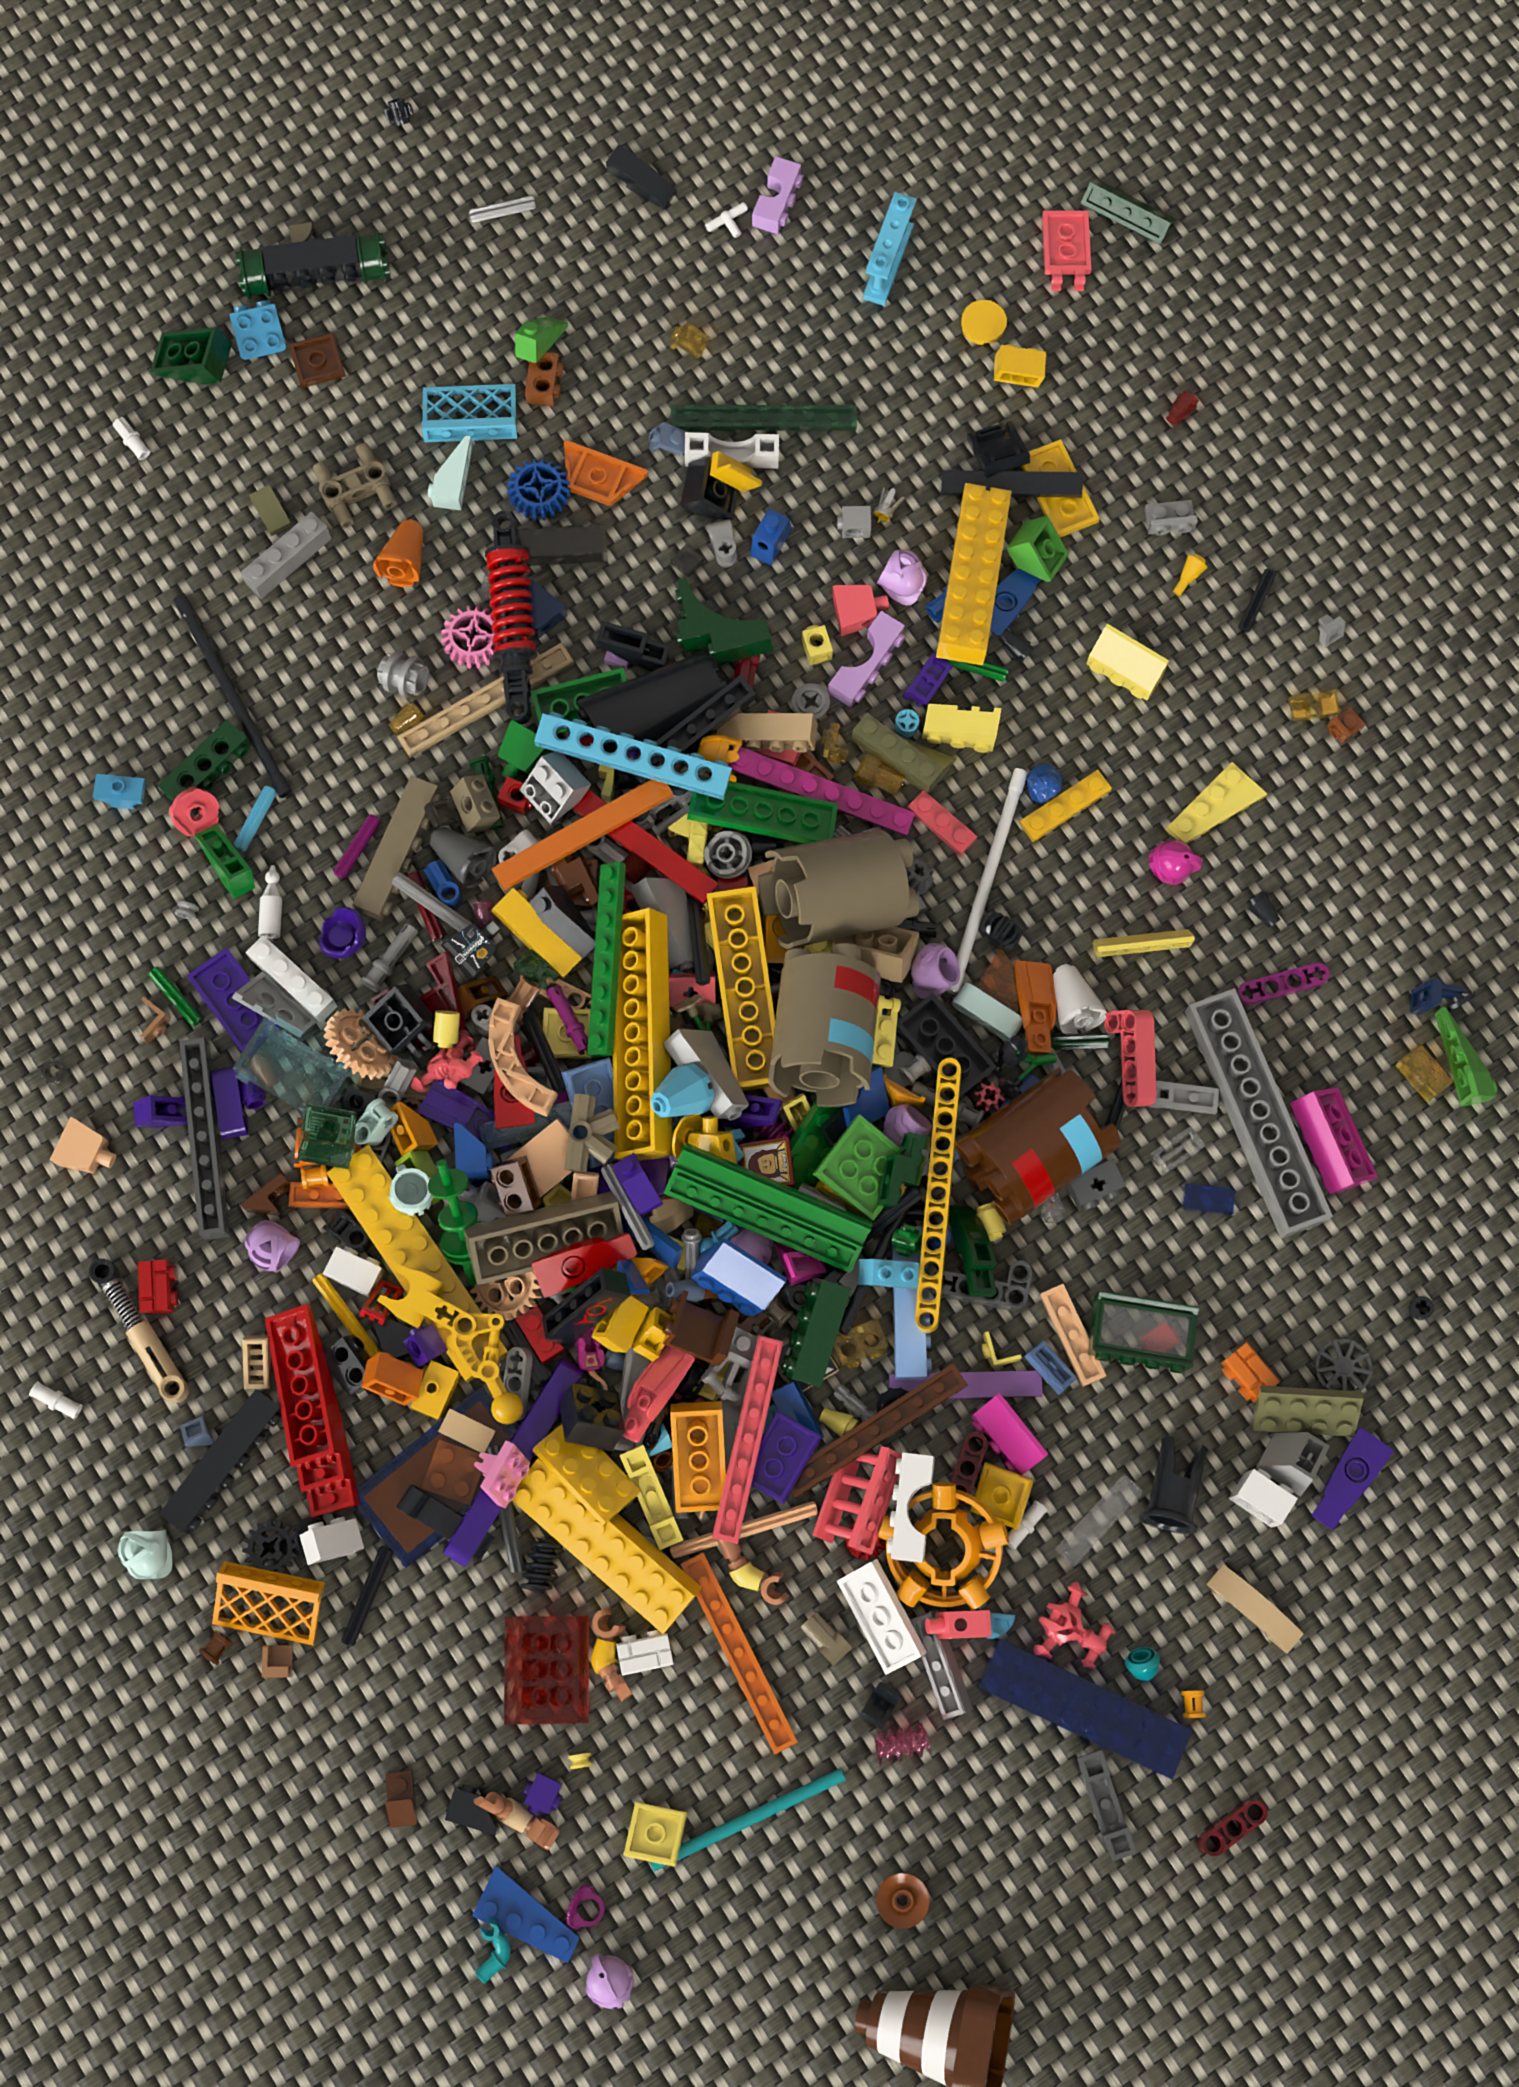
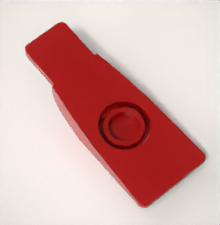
[494,1035,536,1129]
[531,1233,637,1298]

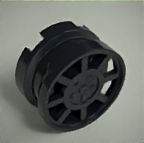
[675,1362,706,1398]

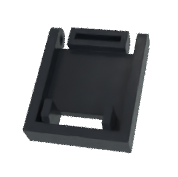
[967,421,1030,476]

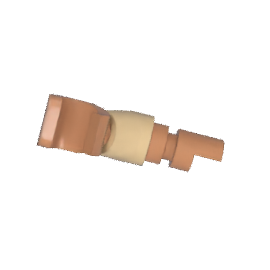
[474,1792,560,1850]

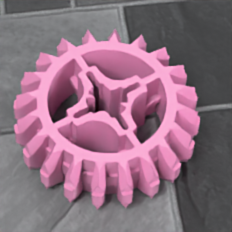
[441,605,496,669]

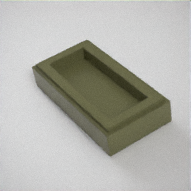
[249,485,292,536]

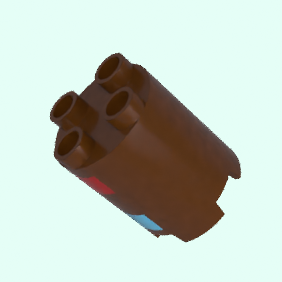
[954,1067,1121,1226]

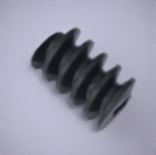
[519,1537,563,1595]

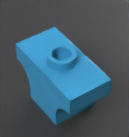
[92,774,146,809]

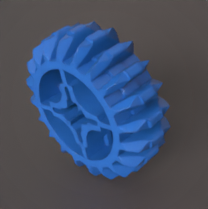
[507,458,570,521]

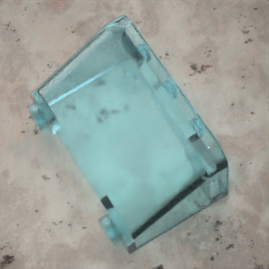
[233,1017,352,1118]

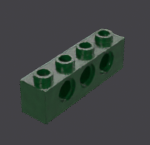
[157,719,251,803]

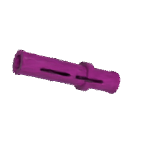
[546,985,588,1055]

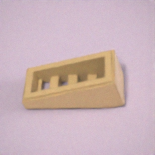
[242,1335,271,1389]

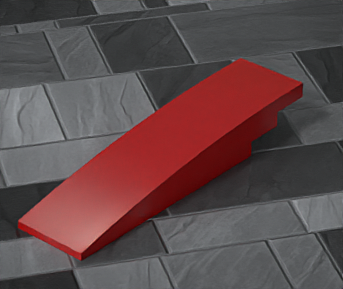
[265,1304,360,1518]

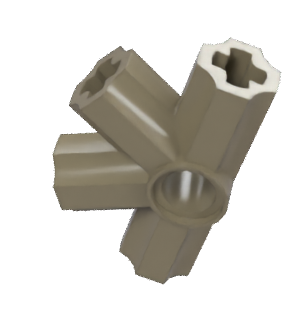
[565,1094,620,1173]

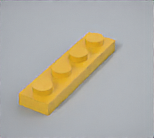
[1019,770,1112,842]

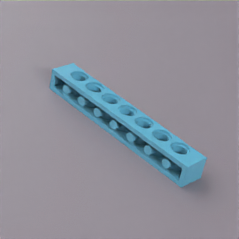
[534,712,732,800]

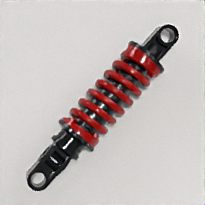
[485,511,538,725]

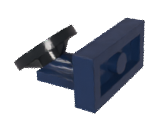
[1410,979,1477,1015]

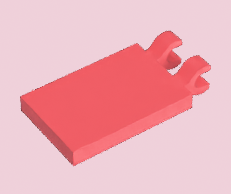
[1042,211,1091,291]

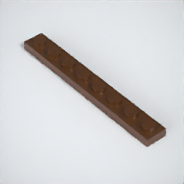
[791,1363,968,1498]

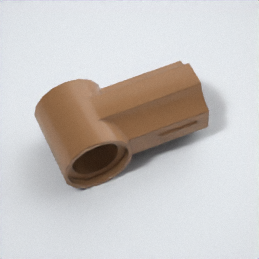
[506,977,542,1027]

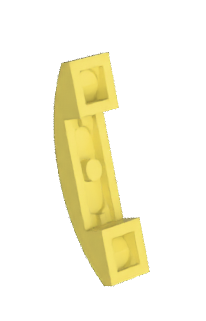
[619,1445,683,1550]

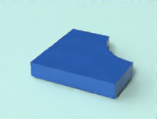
[843,1066,890,1127]

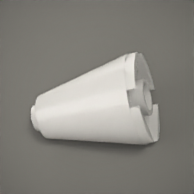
[1053,964,1107,1035]

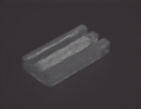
[1150,1126,1205,1175]

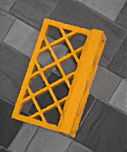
[212,1561,325,1645]

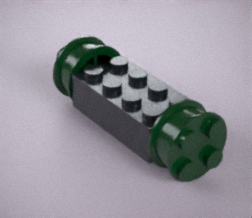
[235,230,391,299]

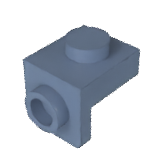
[649,422,687,456]

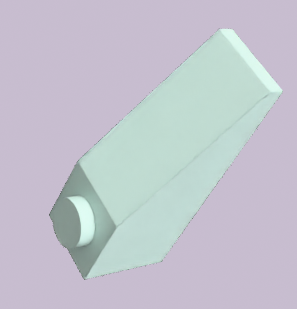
[428,436,473,510]

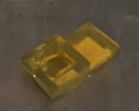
[1288,689,1341,721]

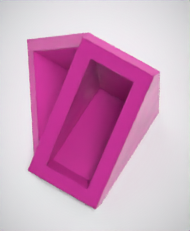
[773,1241,827,1287]

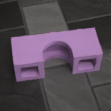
[752,156,804,234]

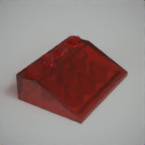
[504,1616,589,1725]

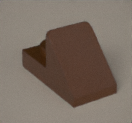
[241,1173,290,1216]
[385,1770,418,1828]

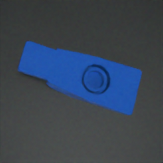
[990,569,1041,636]

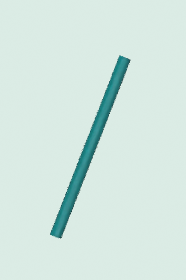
[650,1768,846,1872]

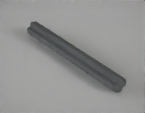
[487,1445,524,1573]

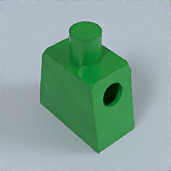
[498,720,552,779]

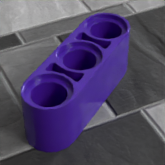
[211,1066,248,1140]

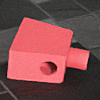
[832,585,889,636]
[925,1610,992,1639]

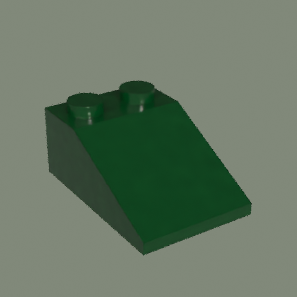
[150,327,232,384]

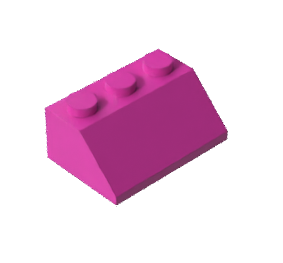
[972,1393,1048,1475]

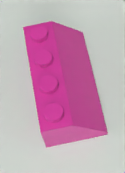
[1290,1087,1378,1194]

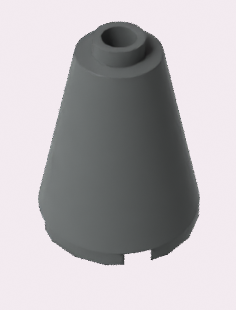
[430,827,497,888]

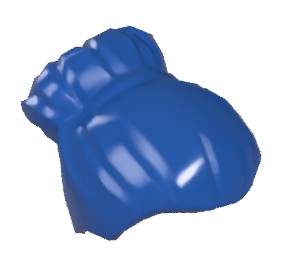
[1026,763,1063,804]

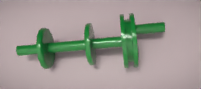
[428,1159,481,1286]

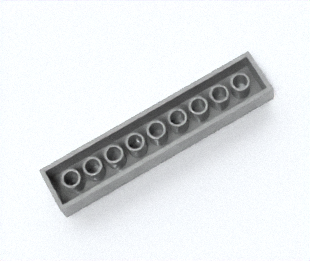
[1185,988,1333,1239]

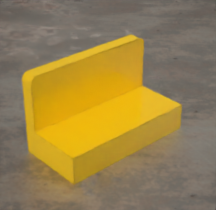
[710,451,762,492]

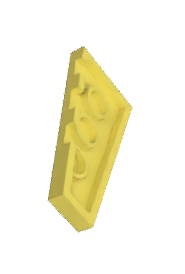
[1166,762,1267,844]

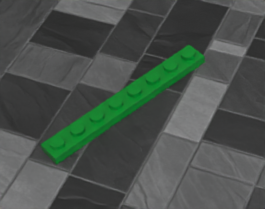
[587,862,626,1058]

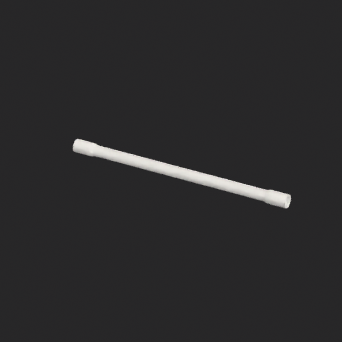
[946,768,1028,995]

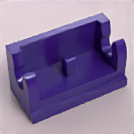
[902,653,953,707]

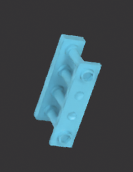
[863,192,917,306]

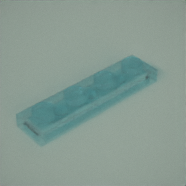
[478,1101,572,1150]

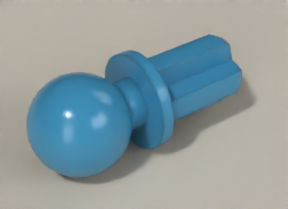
[699,1221,739,1254]

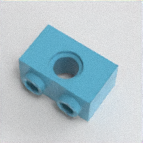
[858,1259,919,1288]

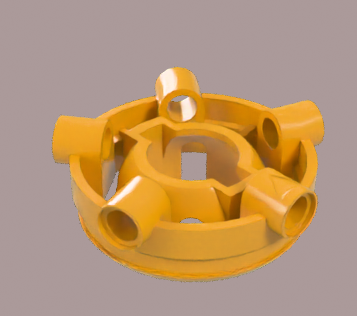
[878,1482,1009,1611]

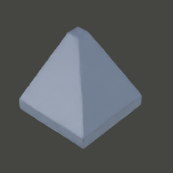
[180,1416,214,1447]

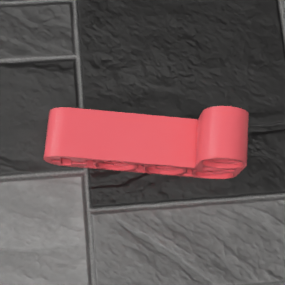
[1104,1010,1156,1107]

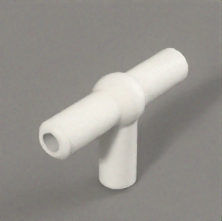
[705,202,748,238]

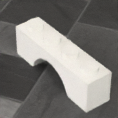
[685,432,779,469]
[246,935,337,1024]
[887,1453,935,1563]

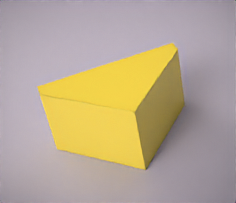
[781,1093,811,1134]

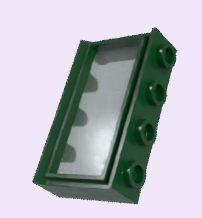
[1088,1291,1199,1374]

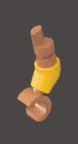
[591,1609,632,1702]

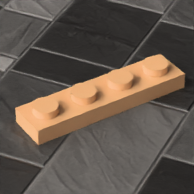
[1040,1284,1106,1387]

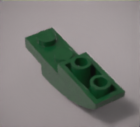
[949,1206,997,1297]

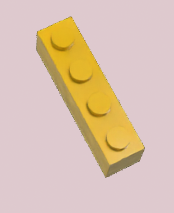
[491,888,582,980]

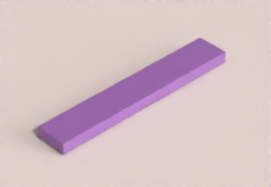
[889,1371,1043,1400]

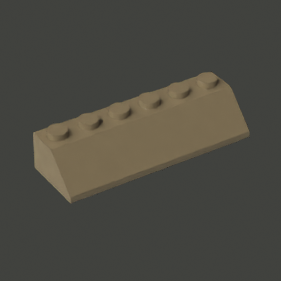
[464,1191,623,1285]

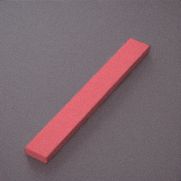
[712,1335,783,1544]

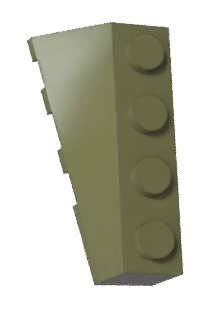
[851,713,956,794]

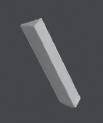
[909,1609,973,1720]

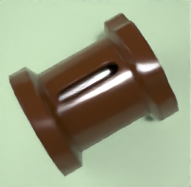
[199,1630,233,1665]

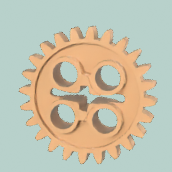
[324,1008,399,1080]
[470,1271,542,1320]

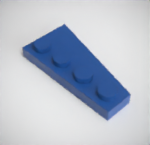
[472,1865,580,1963]

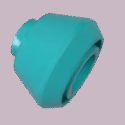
[1125,1647,1160,1681]

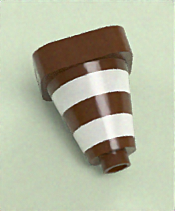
[855,1983,1015,2087]

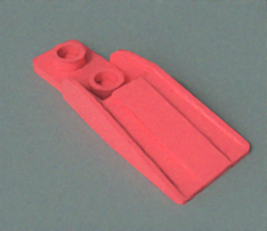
[622,1345,695,1443]

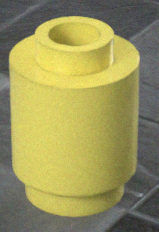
[976,1203,1006,1241]

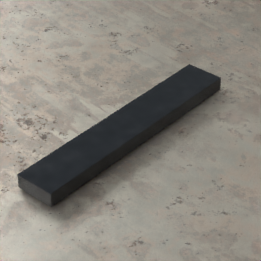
[941,470,1083,498]

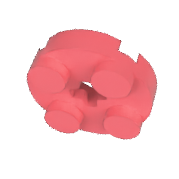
[169,787,220,837]

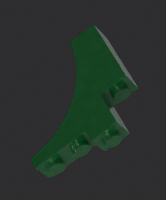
[675,578,774,666]

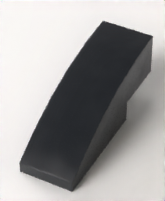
[606,145,677,209]
[596,621,670,671]

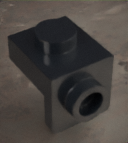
[859,1682,902,1730]

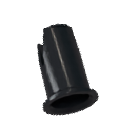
[1139,1436,1209,1534]

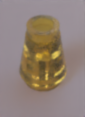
[388,701,425,735]

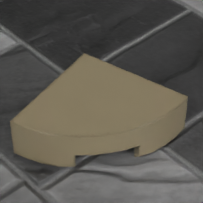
[289,222,313,243]

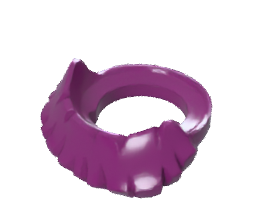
[566,1885,605,1929]

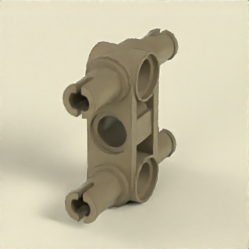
[313,443,397,529]

